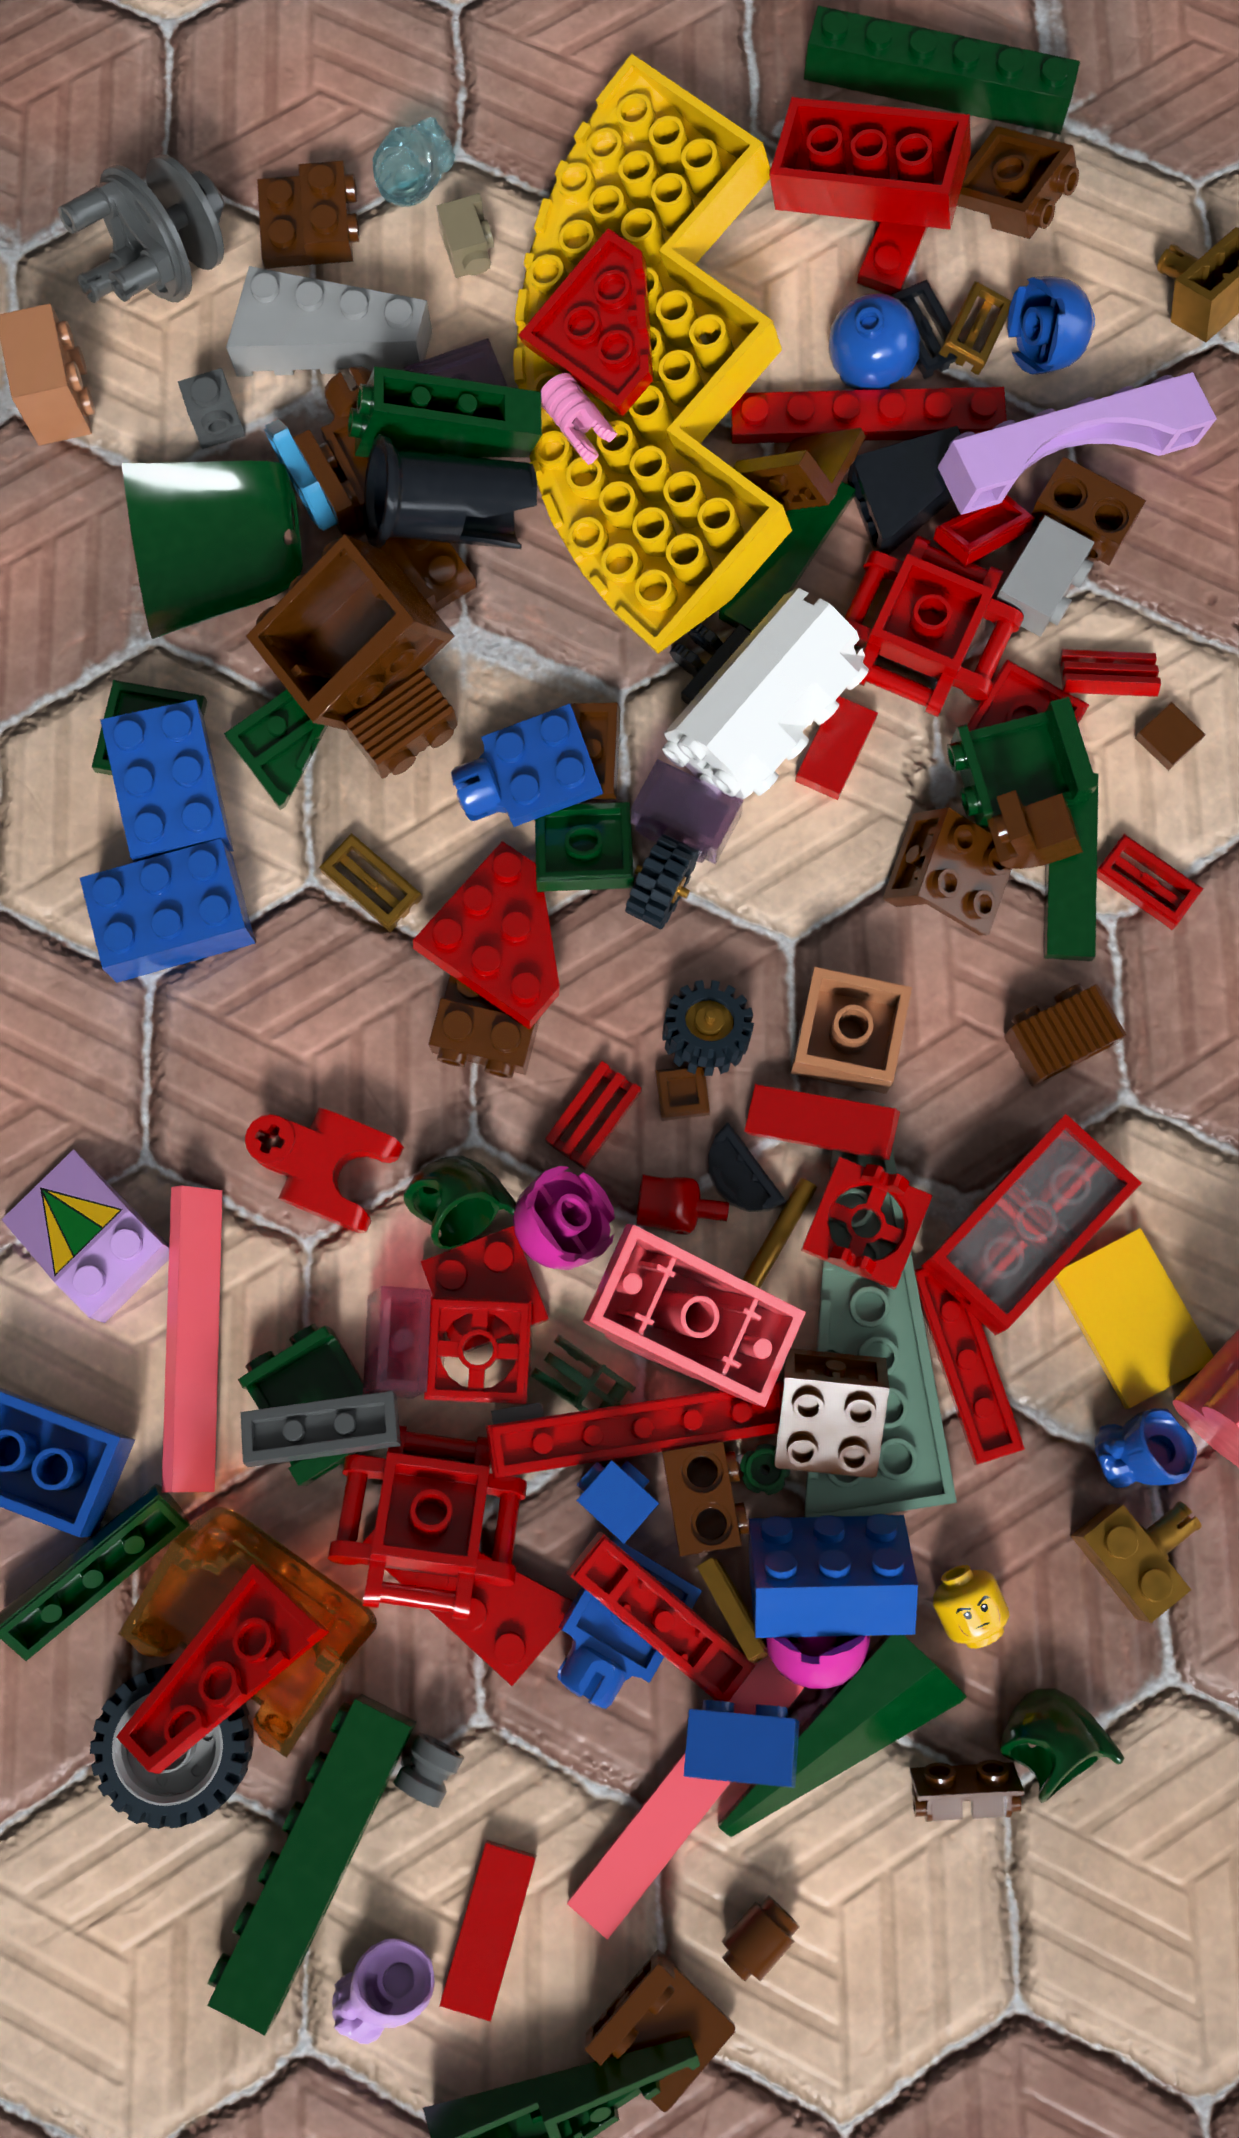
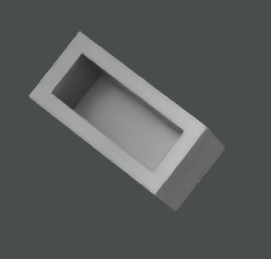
[996,516,1095,637]

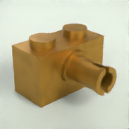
[1157,227,1239,342]
[1071,1501,1202,1623]

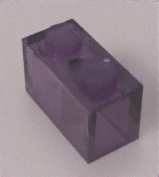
[631,759,744,864]

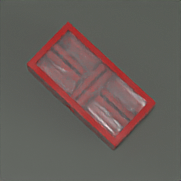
[921,1114,1142,1335]

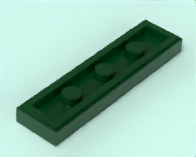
[719,482,856,632]
[1044,773,1098,961]

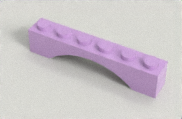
[938,372,1217,515]

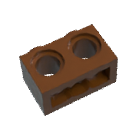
[1031,457,1146,566]
[662,1442,749,1557]

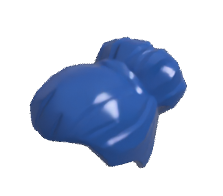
[1094,1408,1197,1488]

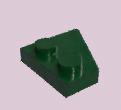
[224,689,328,810]

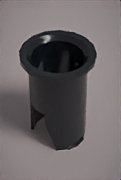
[364,434,538,549]

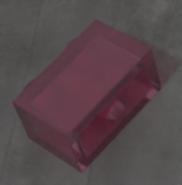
[363,1286,431,1399]

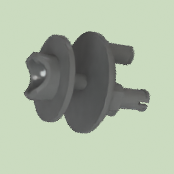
[58,154,225,303]

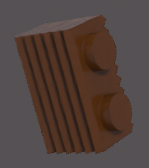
[344,668,458,779]
[1004,983,1126,1087]

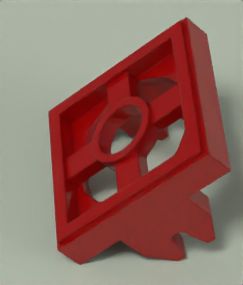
[801,1157,933,1290]
[424,1297,533,1405]

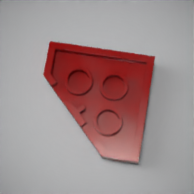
[518,228,653,416]
[413,841,560,1030]

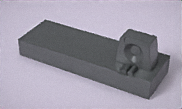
[240,1391,401,1467]

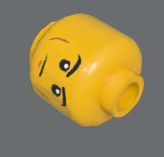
[933,1565,1010,1649]

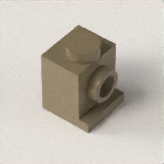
[436,193,494,278]

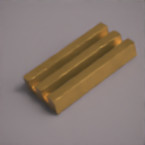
[939,281,1012,375]
[319,833,423,933]
[697,1557,769,1664]

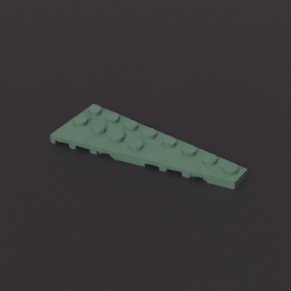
[804,1104,957,1517]

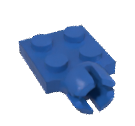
[451,704,603,827]
[557,1536,702,1709]

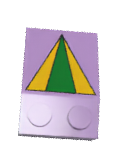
[1,1149,169,1323]

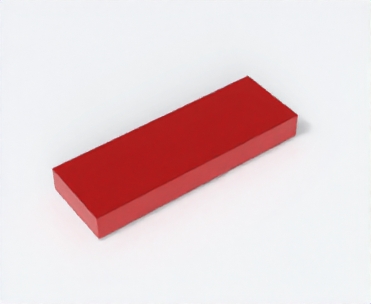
[744,1084,900,1161]
[440,1840,537,2022]

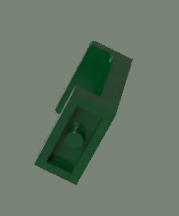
[947,697,1097,828]
[238,1324,371,1486]

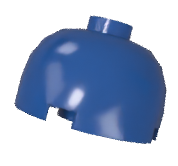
[1007,276,1095,375]
[828,294,920,390]

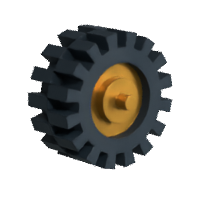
[625,834,699,930]
[662,980,754,1076]

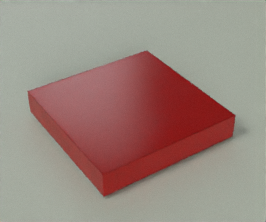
[967,659,1089,731]

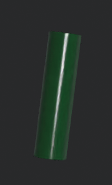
[0,1484,190,1661]

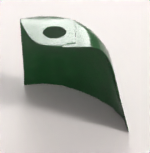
[122,460,303,639]

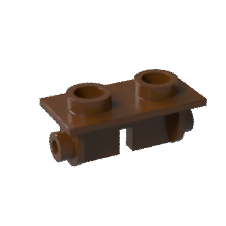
[910,1760,1024,1822]

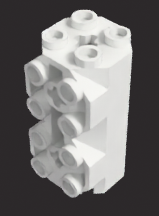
[662,588,869,801]

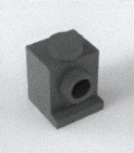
[177,368,245,449]

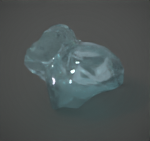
[372,117,456,207]

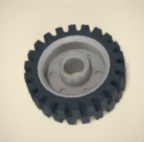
[90,1664,253,1829]

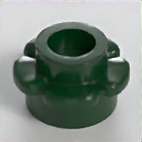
[740,1444,790,1495]

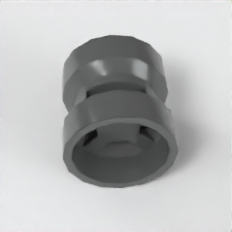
[393,1733,465,1808]

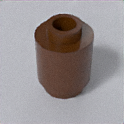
[721,1895,800,1982]

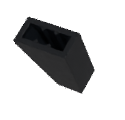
[847,426,961,555]

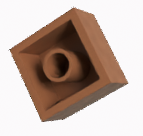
[0,303,95,446]
[790,967,912,1094]

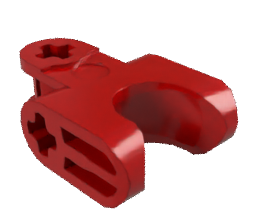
[245,1107,404,1233]

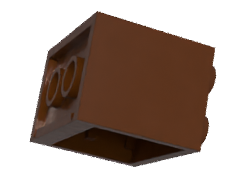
[246,534,455,730]

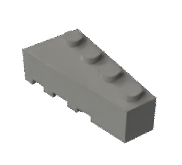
[226,266,432,377]

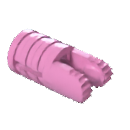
[540,373,617,465]

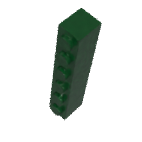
[804,6,1080,134]
[207,1694,417,2036]

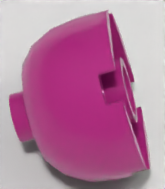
[513,1166,615,1270]
[766,1636,870,1689]

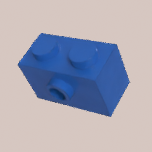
[576,1460,659,1544]
[684,1700,799,1788]

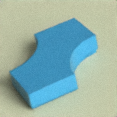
[264,419,338,531]

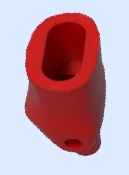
[636,1174,729,1235]

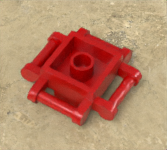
[844,535,1024,717]
[328,1425,527,1620]

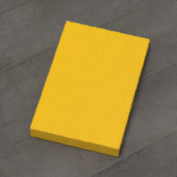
[1053,1228,1214,1409]

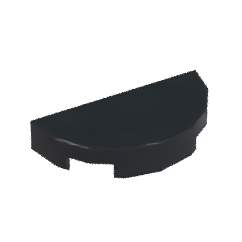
[708,1122,786,1212]

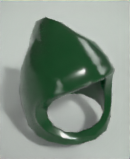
[403,1156,517,1249]
[1000,1688,1124,1803]

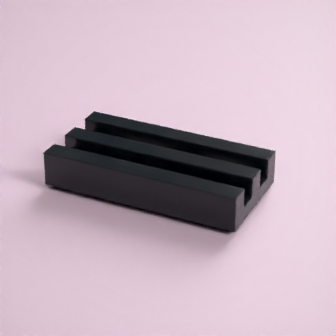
[889,280,961,379]

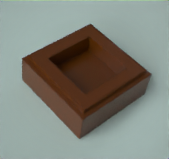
[1135,702,1206,771]
[655,1066,710,1121]

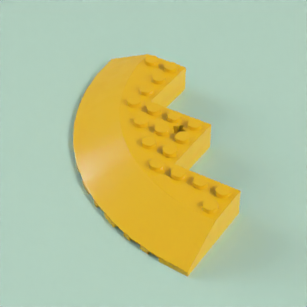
[513,53,792,654]

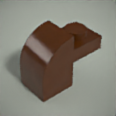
[987,790,1083,869]

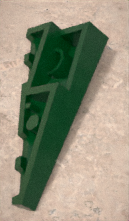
[717,1635,967,1837]
[423,2036,700,2138]

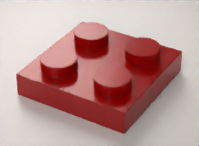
[420,1226,549,1353]

